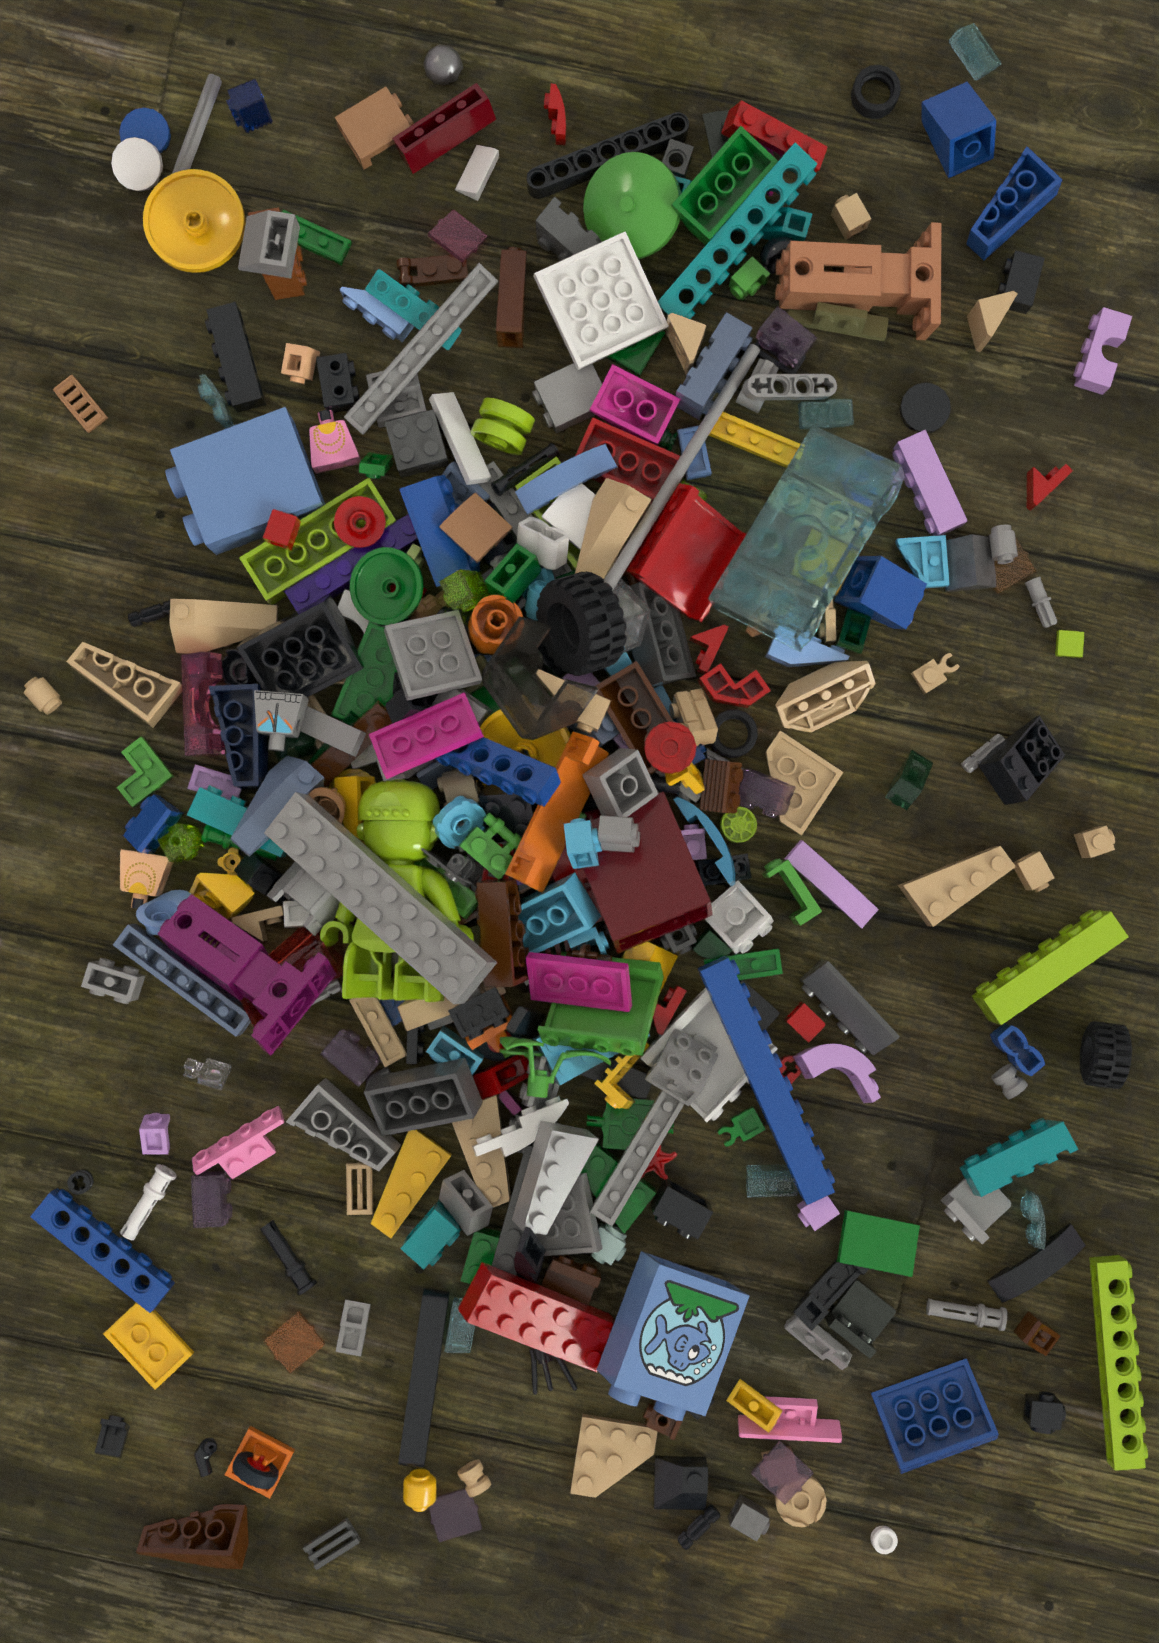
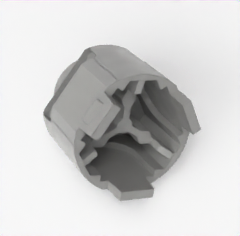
[267,862,340,936]

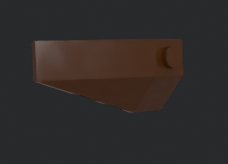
[136,1504,249,1569]

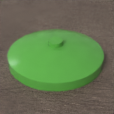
[583,152,681,259]

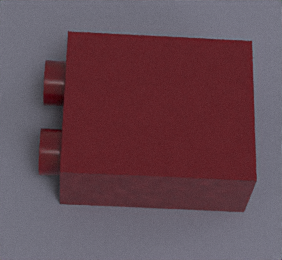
[583,792,713,954]

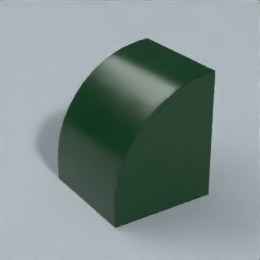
[692,929,732,959]

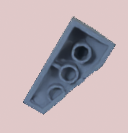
[231,756,324,857]

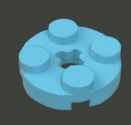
[433,796,486,849]

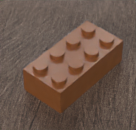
[248,207,307,300]

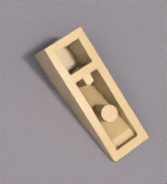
[536,669,611,734]

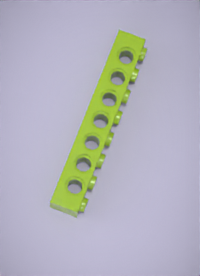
[1089,1255,1148,1471]

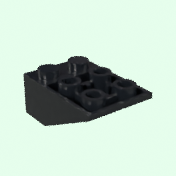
[978,715,1065,805]

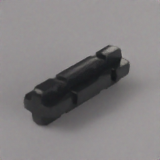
[128,600,170,627]
[678,1505,721,1550]

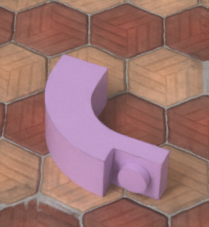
[793,1044,881,1103]

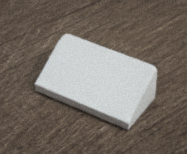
[455,145,499,201]

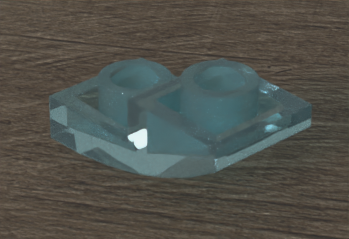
[198,374,234,429]
[798,399,854,429]
[1020,1190,1046,1249]

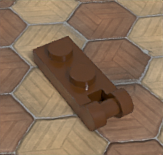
[396,253,468,288]

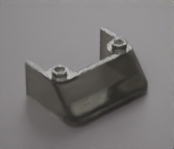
[482,616,598,740]

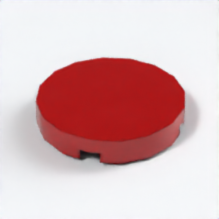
[644,721,697,774]

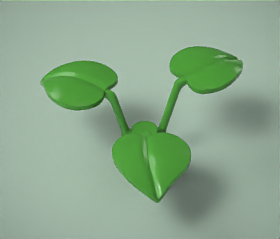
[499,1037,611,1098]

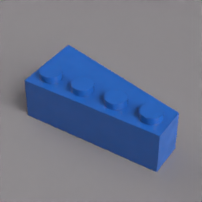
[967,146,1062,260]

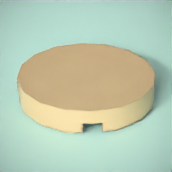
[775,1473,827,1527]

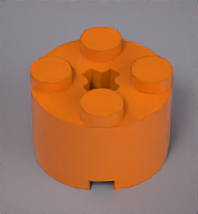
[468,595,523,655]

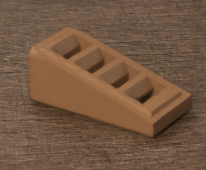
[53,375,108,433]

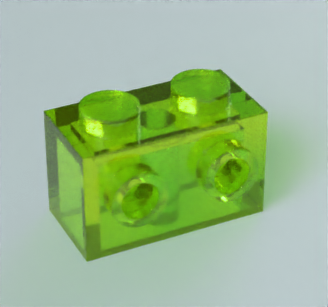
[439,569,490,612]

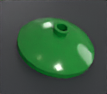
[350,547,423,625]

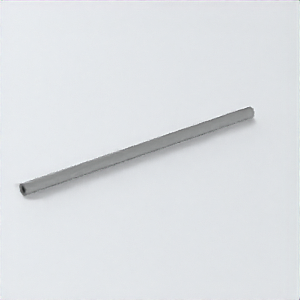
[604,344,760,591]

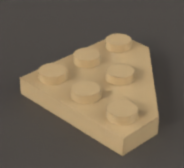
[765,731,843,836]
[570,1414,657,1498]

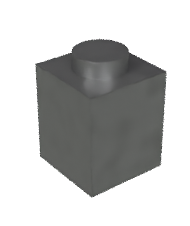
[728,1494,770,1541]

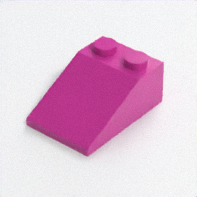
[589,364,680,446]

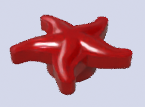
[641,1145,677,1180]

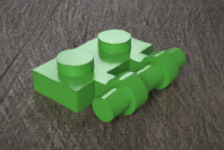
[459,812,522,880]

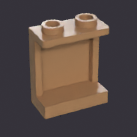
[335,87,414,170]

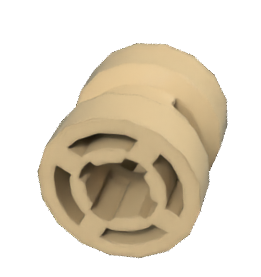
[457,1459,491,1497]

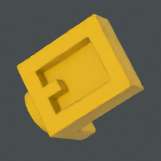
[665,762,705,795]

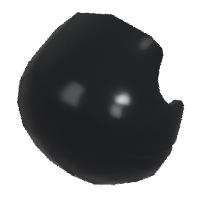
[760,236,794,274]
[220,649,255,685]

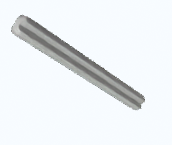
[172,74,222,174]

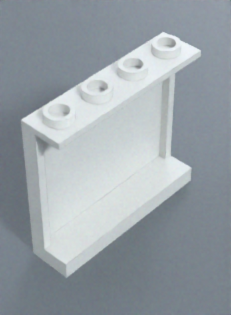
[640,987,778,1122]

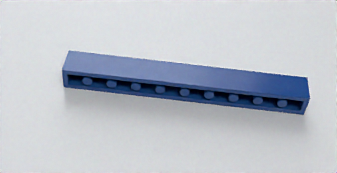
[697,956,835,1205]

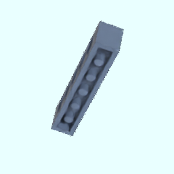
[113,923,257,1037]

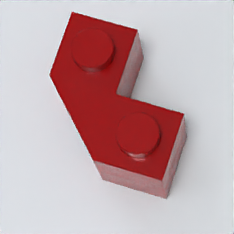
[698,663,771,708]

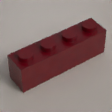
[392,83,496,174]

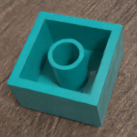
[400,1200,461,1269]

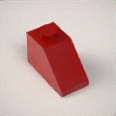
[473,1055,529,1099]

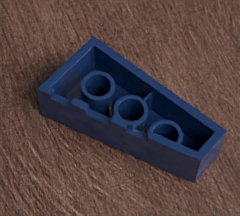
[209,684,268,789]

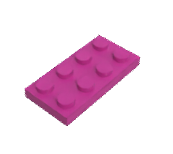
[369,692,484,779]
[526,952,632,1012]

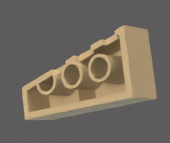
[66,642,184,728]
[898,846,1016,927]
[452,1094,511,1207]

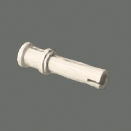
[120,1164,177,1240]

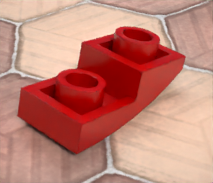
[544,83,566,146]

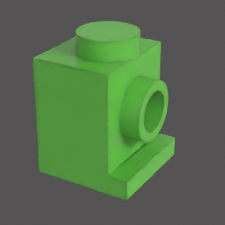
[729,256,770,300]

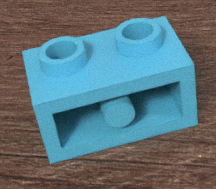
[564,818,602,869]
[426,1026,484,1075]

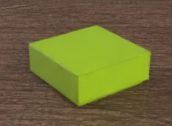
[1055,630,1084,658]

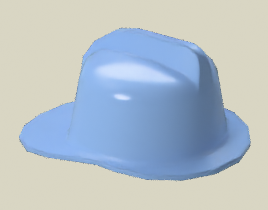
[136,890,191,936]

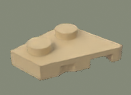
[815,586,836,644]

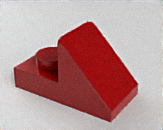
[1027,464,1073,511]
[689,625,729,675]
[653,984,687,1035]

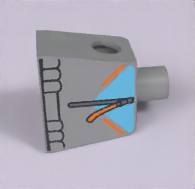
[254,690,309,751]

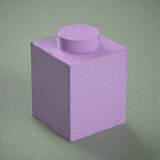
[797,1196,840,1231]

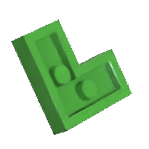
[117,736,174,808]

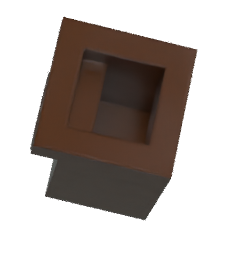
[643,1400,682,1440]

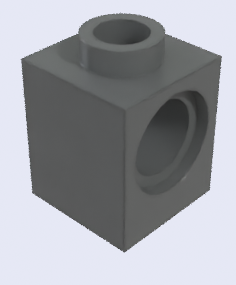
[662,139,694,178]

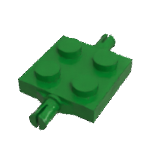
[586,1099,674,1150]

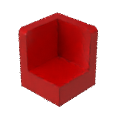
[263,509,301,551]
[784,1002,825,1043]

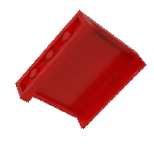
[626,483,754,622]

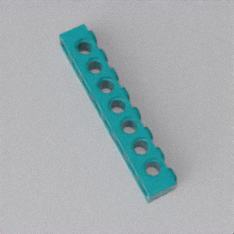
[658,143,818,319]

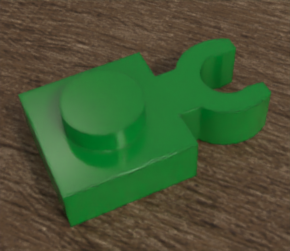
[717,1106,766,1147]

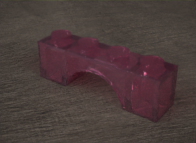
[181,652,225,757]

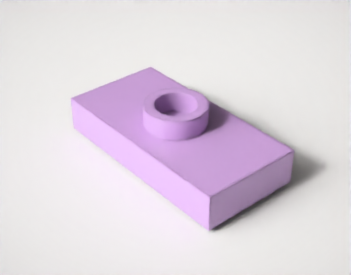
[187,764,242,799]

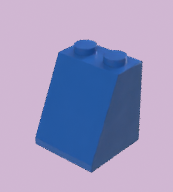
[922,82,996,178]
[834,556,927,630]

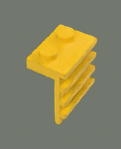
[594,1042,650,1109]

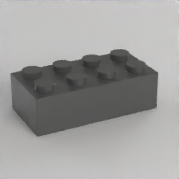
[364,1058,483,1136]

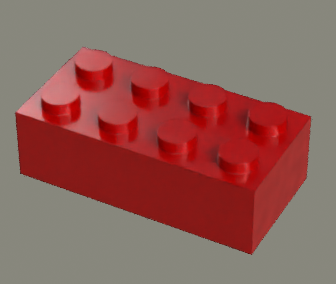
[575,417,680,509]

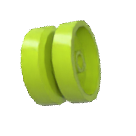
[471,398,535,455]

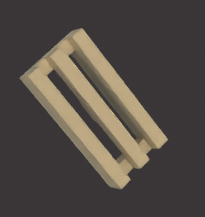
[346,1162,373,1215]

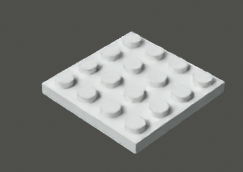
[533,232,669,370]

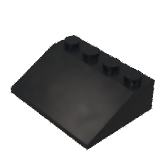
[237,594,364,697]

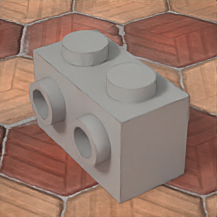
[81,958,146,1004]

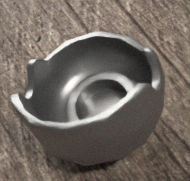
[424,44,463,85]

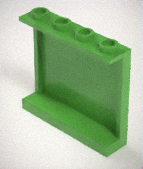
[538,952,664,1056]

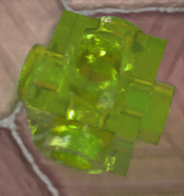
[158,823,204,862]

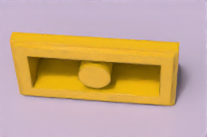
[726,1379,783,1433]

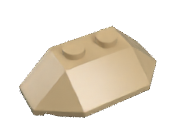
[775,661,876,733]

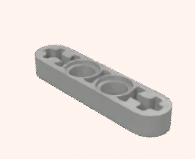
[743,374,837,400]

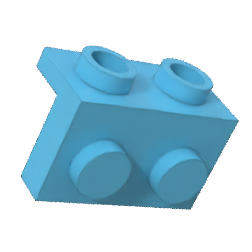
[567,927,610,955]

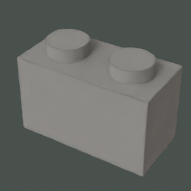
[439,1170,493,1236]

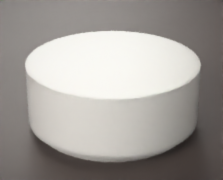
[870,1526,898,1554]

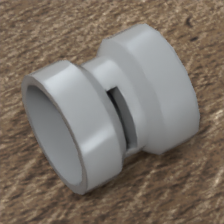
[991,1063,1028,1099]

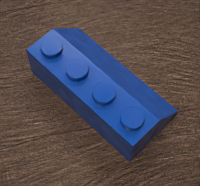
[399,475,481,587]

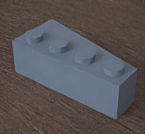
[676,312,753,420]

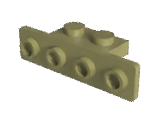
[787,302,889,341]

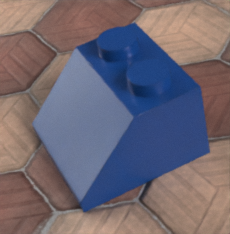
[123,794,184,854]

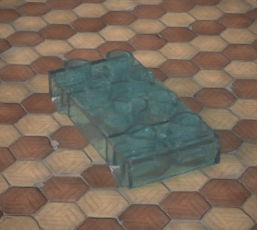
[708,425,905,652]

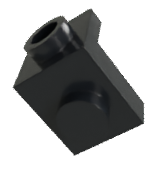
[94,1415,130,1458]

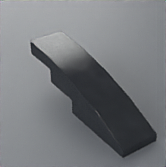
[514,1227,546,1284]

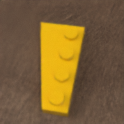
[371,1129,452,1238]

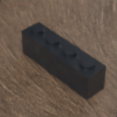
[205,302,266,413]

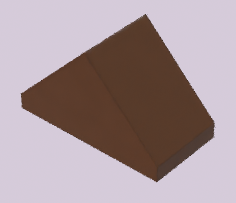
[1013,1311,1061,1356]

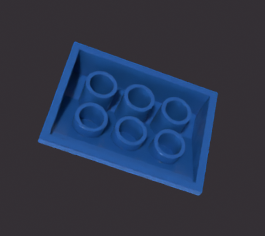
[871,1358,999,1474]

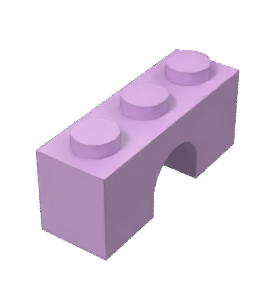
[1073,307,1132,395]

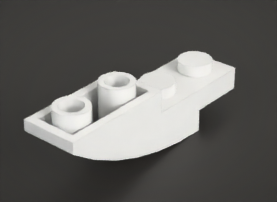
[472,1096,569,1157]

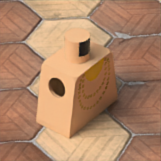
[120,849,174,909]

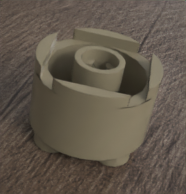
[437,768,484,821]

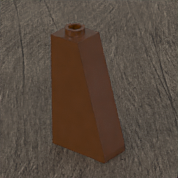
[496,247,527,348]

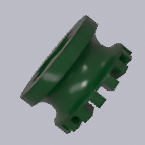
[659,428,678,452]

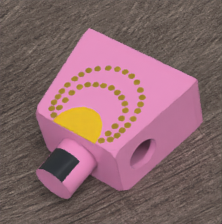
[309,410,361,474]

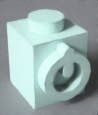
[591,1222,627,1265]

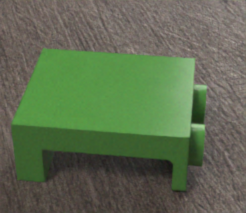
[761,858,822,926]

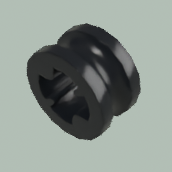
[67,1170,94,1195]

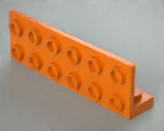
[505,731,608,892]

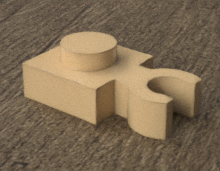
[911,653,960,694]

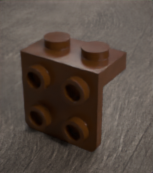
[541,1255,601,1305]

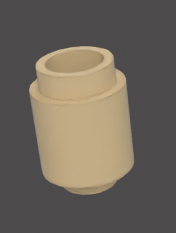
[24,677,62,715]

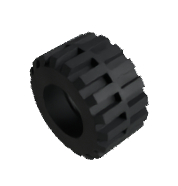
[1080,1021,1132,1089]

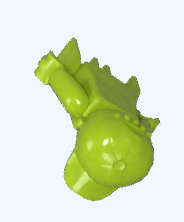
[320,779,474,1002]

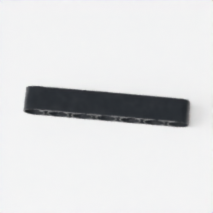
[527,112,689,199]
[398,1288,450,1469]

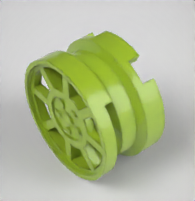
[720,807,757,843]

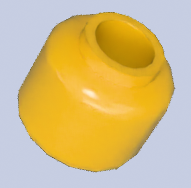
[403,1469,436,1512]

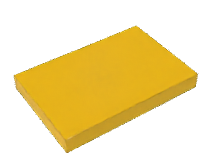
[103,1302,194,1390]

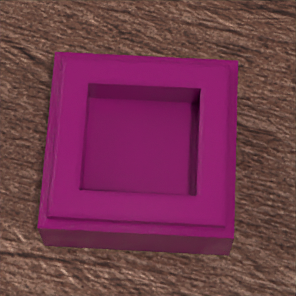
[498,1089,522,1115]

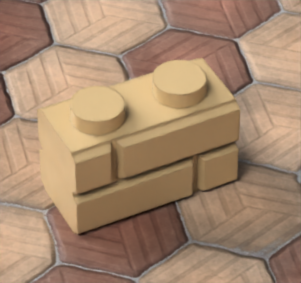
[669,688,718,746]

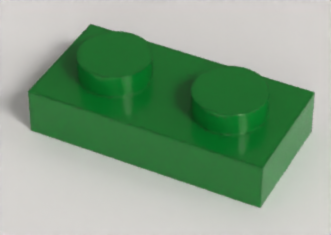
[359,452,393,479]

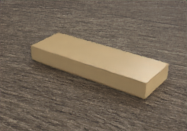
[349,998,407,1067]

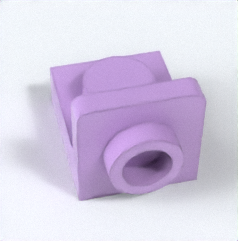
[680,824,707,860]
[139,1113,170,1154]

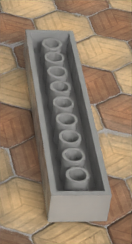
[264,792,497,1004]

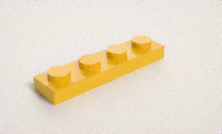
[709,412,806,471]

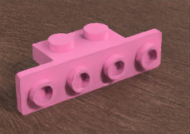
[192,1106,284,1179]
[738,1397,842,1443]

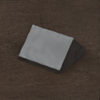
[945,534,996,592]

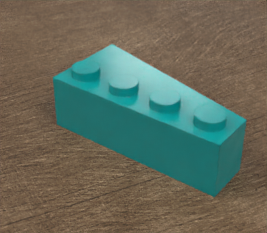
[959,1118,1079,1197]

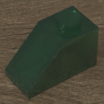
[885,750,933,811]

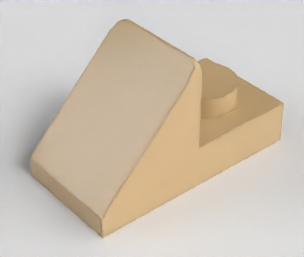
[232,905,284,941]

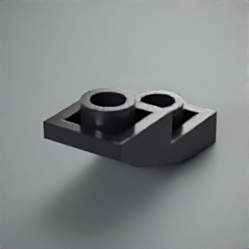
[694,853,752,886]

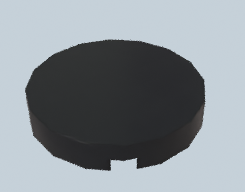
[899,383,951,434]

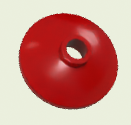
[334,496,386,548]

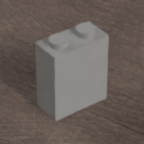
[532,363,602,433]

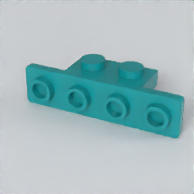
[365,269,462,350]

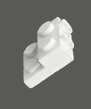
[705,881,774,954]

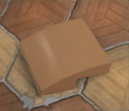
[439,493,513,563]

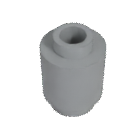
[989,525,1018,564]

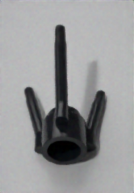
[529,1348,577,1395]

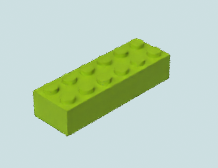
[240,478,396,605]
[972,909,1128,1025]

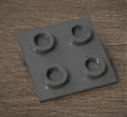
[421,848,483,888]

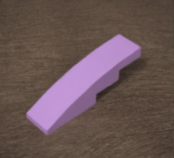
[784,840,879,928]

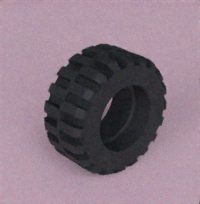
[536,571,627,676]

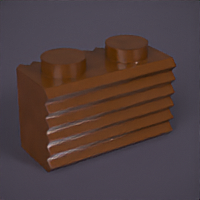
[699,759,743,814]

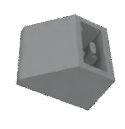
[238,210,300,278]

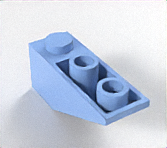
[340,287,414,342]
[765,625,849,667]

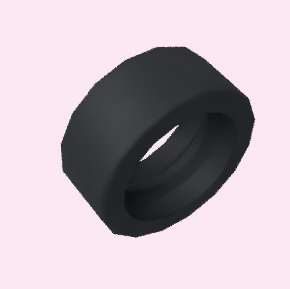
[851,65,901,119]
[711,709,758,758]

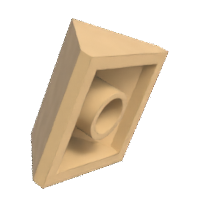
[967,291,1018,353]
[665,313,706,376]

